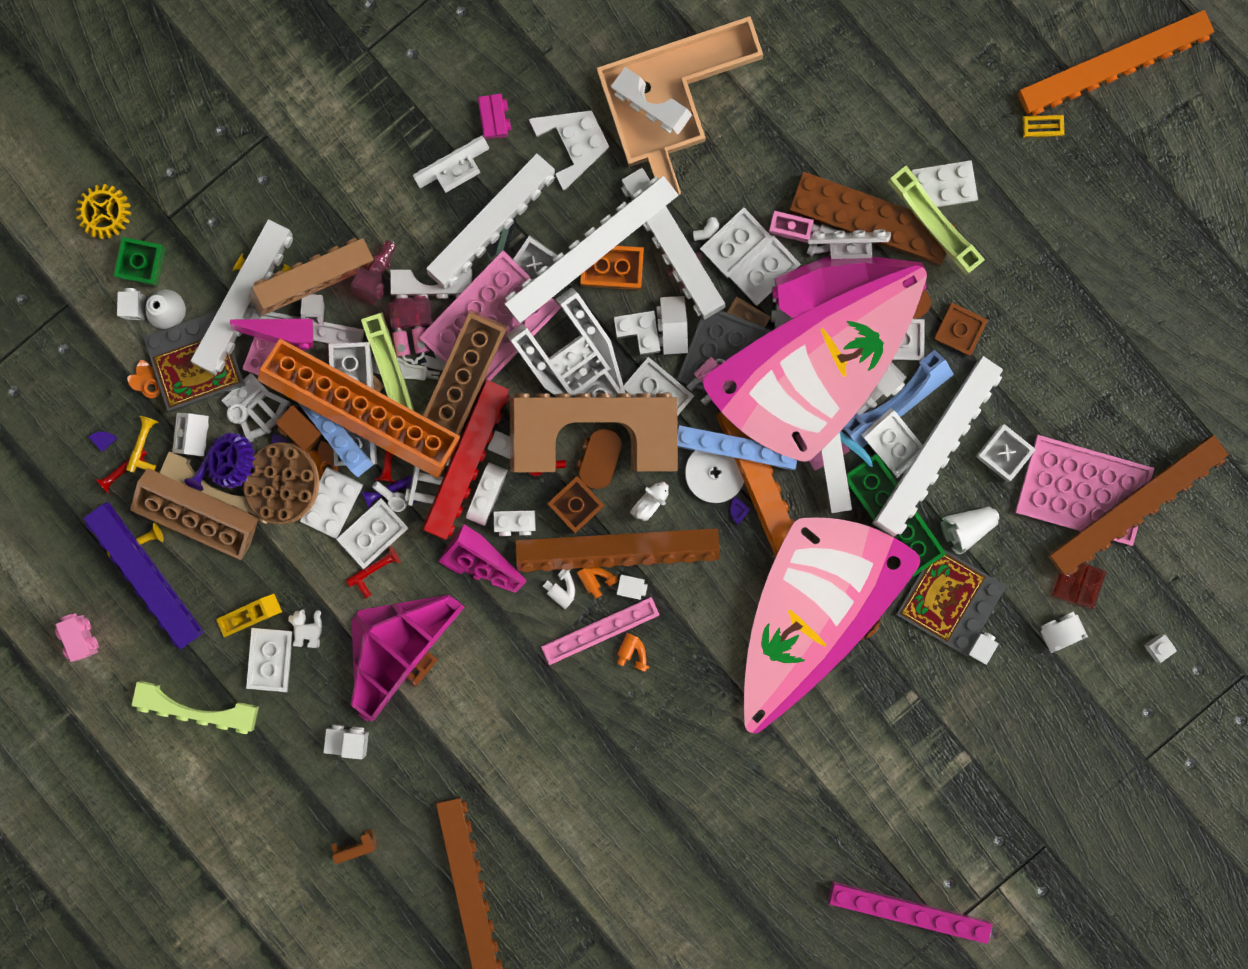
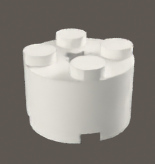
[1040,612,1088,653]

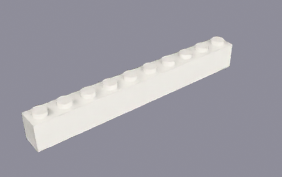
[503,176,678,323]
[872,356,1003,537]

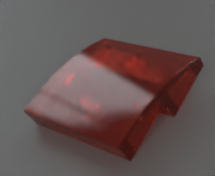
[1052,563,1107,609]

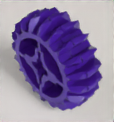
[206,433,256,488]

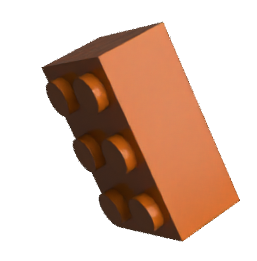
[580,246,644,290]

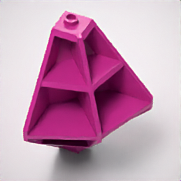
[772,255,926,318]
[351,594,465,722]

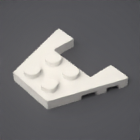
[529,111,609,191]

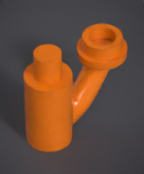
[577,567,619,599]
[617,633,650,672]

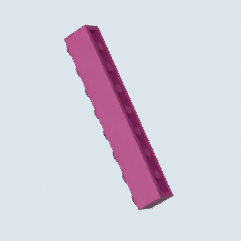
[828,881,993,944]

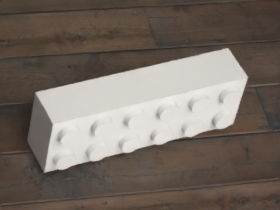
[328,342,377,466]

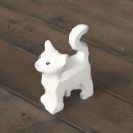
[630,482,669,521]

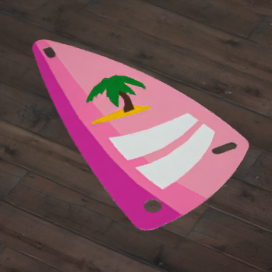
[703,265,927,461]
[744,518,920,733]

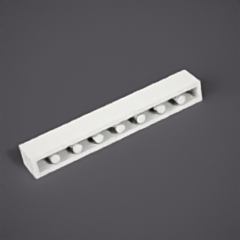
[426,154,555,290]
[621,168,726,320]
[191,219,293,375]

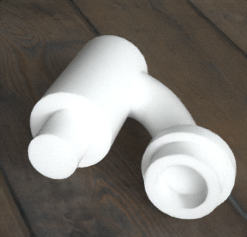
[807,224,839,257]
[543,569,575,609]

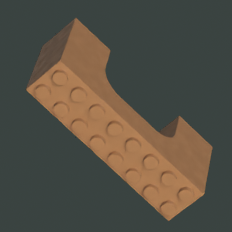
[510,393,678,472]

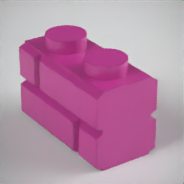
[478,94,511,140]

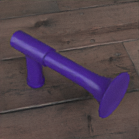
[184,438,219,491]
[361,475,418,509]

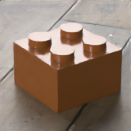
[275,405,324,451]
[548,476,605,533]

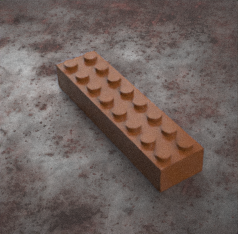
[788,172,956,266]

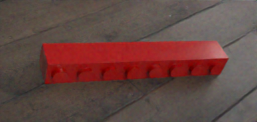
[421,380,510,539]

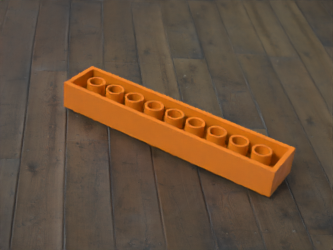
[258,339,460,478]

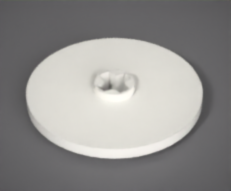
[685,451,744,503]

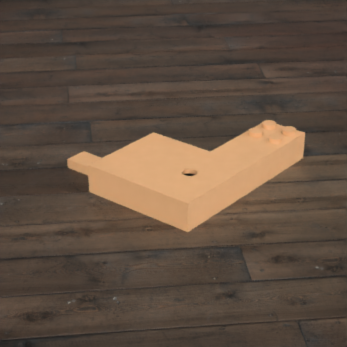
[597,16,763,195]

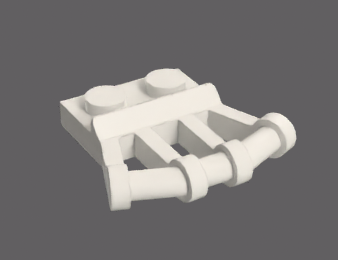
[221,373,292,442]

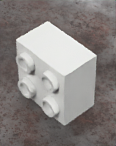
[513,235,558,279]
[975,424,1036,482]

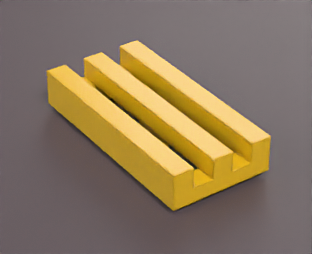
[1022,115,1064,138]

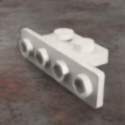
[413,136,489,193]
[808,229,891,259]

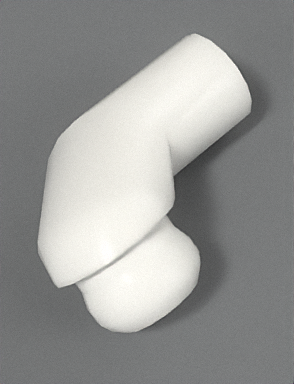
[693,217,719,241]

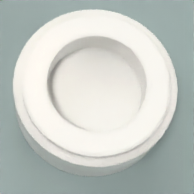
[227,403,248,424]

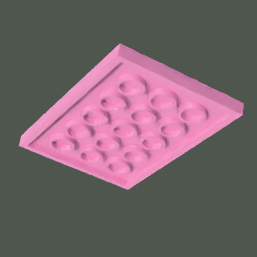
[419,250,561,393]
[1015,435,1154,546]

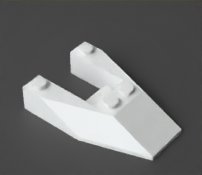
[507,288,625,423]

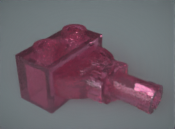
[351,240,396,305]
[389,296,434,330]

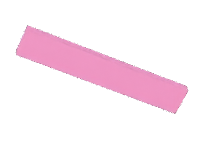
[541,597,659,665]

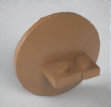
[243,442,319,524]

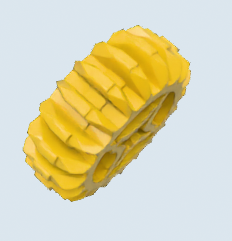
[76,184,131,239]

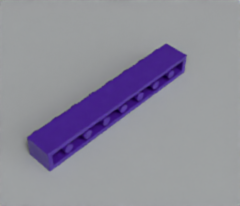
[84,502,204,650]

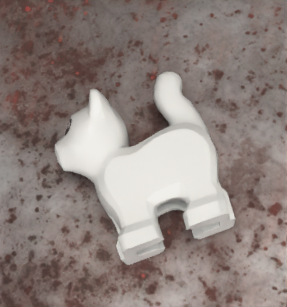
[288,609,322,648]

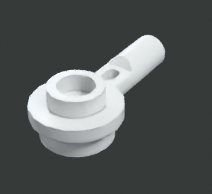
[372,481,408,512]

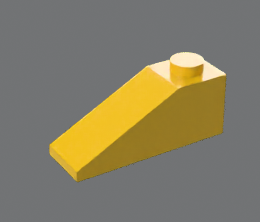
[216,594,282,637]

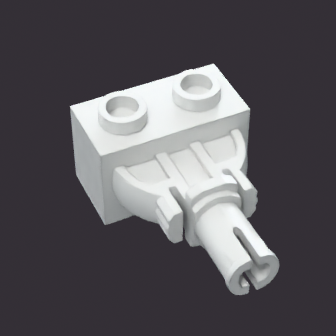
[857,362,906,415]

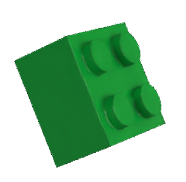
[114,237,166,287]

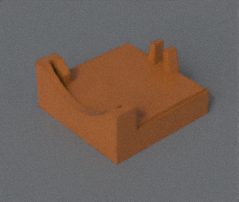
[331,829,378,865]

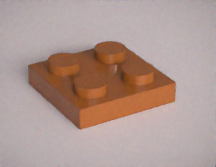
[934,303,988,357]

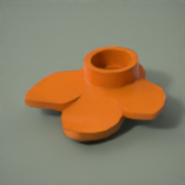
[127,360,161,398]
[306,441,338,479]

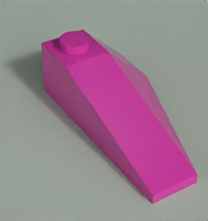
[230,319,313,351]
[438,525,526,593]

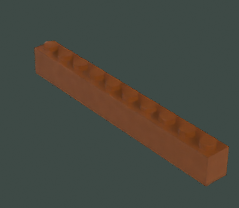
[1047,435,1229,576]
[516,528,720,572]
[436,796,503,969]

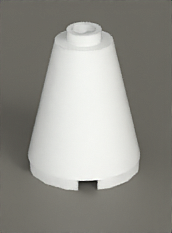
[145,289,186,330]
[941,507,999,554]

